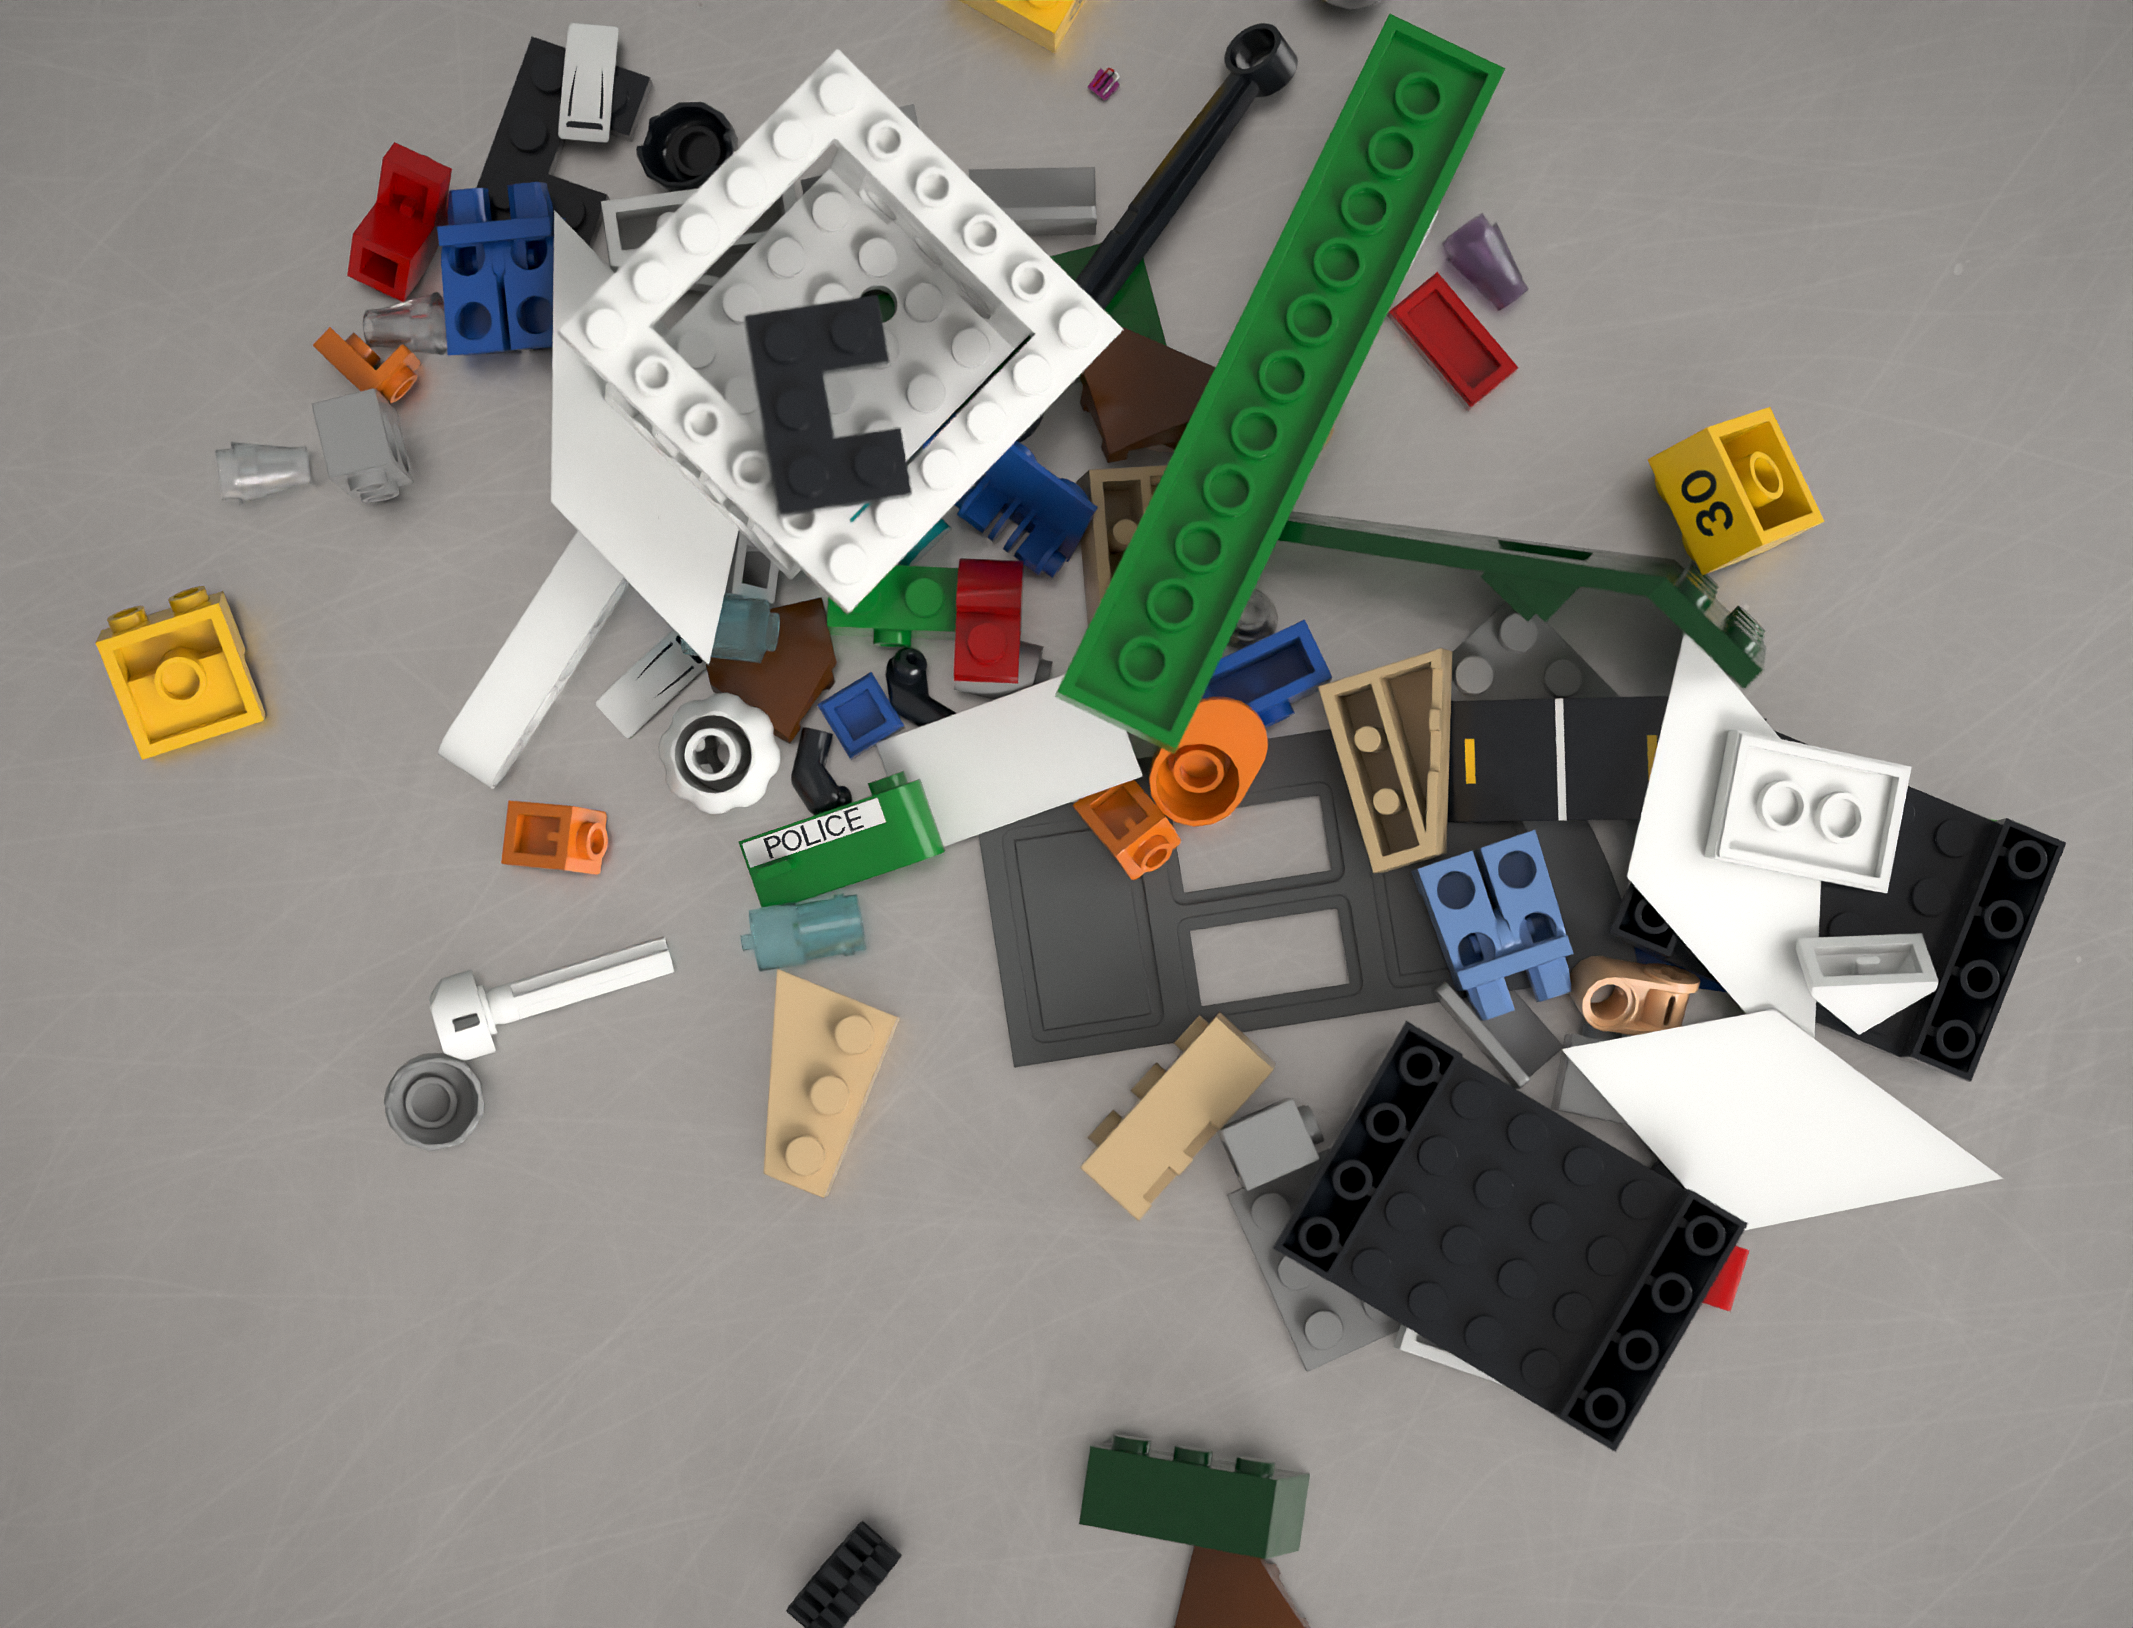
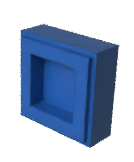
[817,672,905,760]

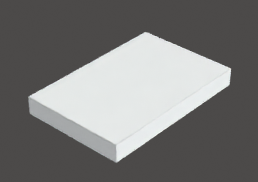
[1704,730,1912,893]

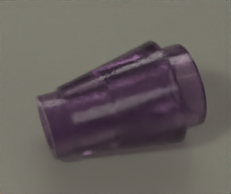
[1441,213,1529,311]

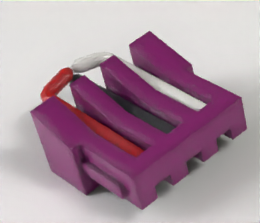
[1088,67,1120,102]

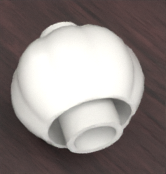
[658,692,781,814]

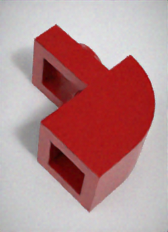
[347,142,452,302]
[953,558,1024,684]

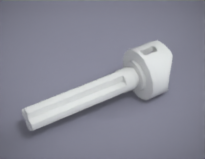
[429,936,675,1061]

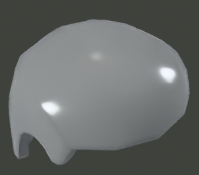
[384,1053,484,1151]

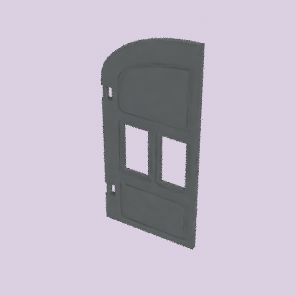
[979,729,1637,1068]

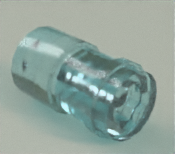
[740,893,867,972]

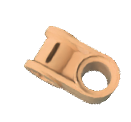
[1569,956,1700,1035]

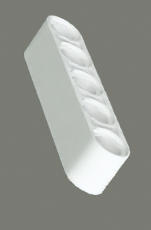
[438,531,630,789]

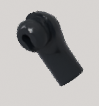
[885,647,957,727]
[791,727,852,815]

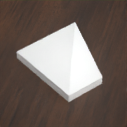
[1795,933,1939,1035]

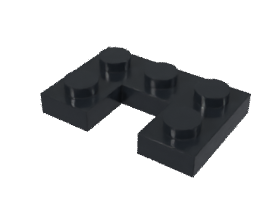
[476,36,653,249]
[743,295,912,518]

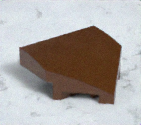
[1080,326,1216,463]
[705,597,837,744]
[1174,1546,1311,1628]

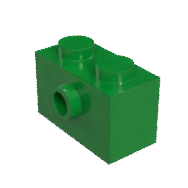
[827,565,958,648]

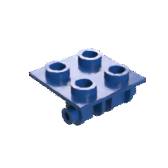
[954,441,1098,578]

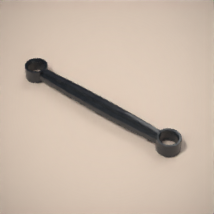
[971,23,1298,443]

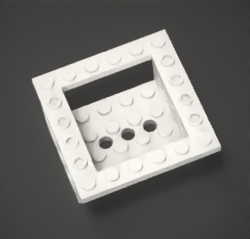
[558,49,1123,614]

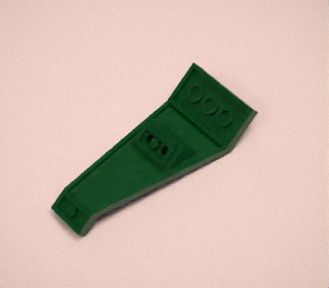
[1278,511,1766,690]

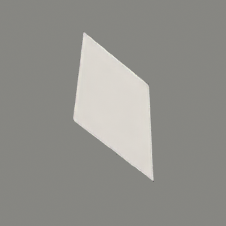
[551,210,739,665]
[1627,633,1821,1039]
[1562,1009,2003,1230]

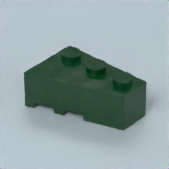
[1079,1434,1310,1559]

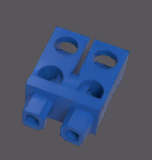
[437,182,565,356]

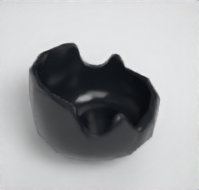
[636,102,738,192]

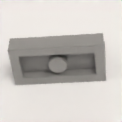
[969,167,1097,236]
[1433,982,1564,1089]

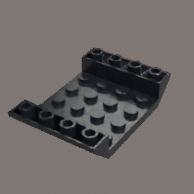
[1609,718,2066,1082]
[1272,1021,1748,1452]

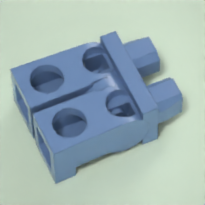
[1411,830,1574,1021]

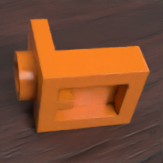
[313,327,421,403]
[1072,780,1181,880]
[501,800,608,875]

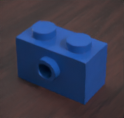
[1201,619,1333,728]

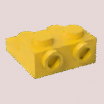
[95,586,266,760]

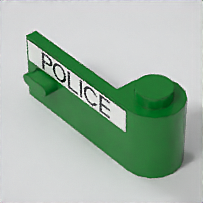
[739,771,945,913]

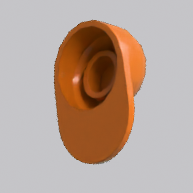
[1149,697,1268,827]

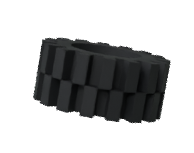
[786,1520,902,1628]

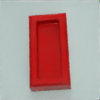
[1387,272,1519,411]

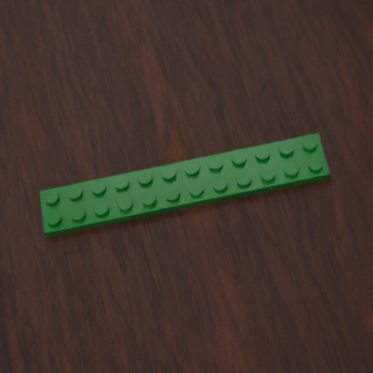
[1055,13,1506,754]

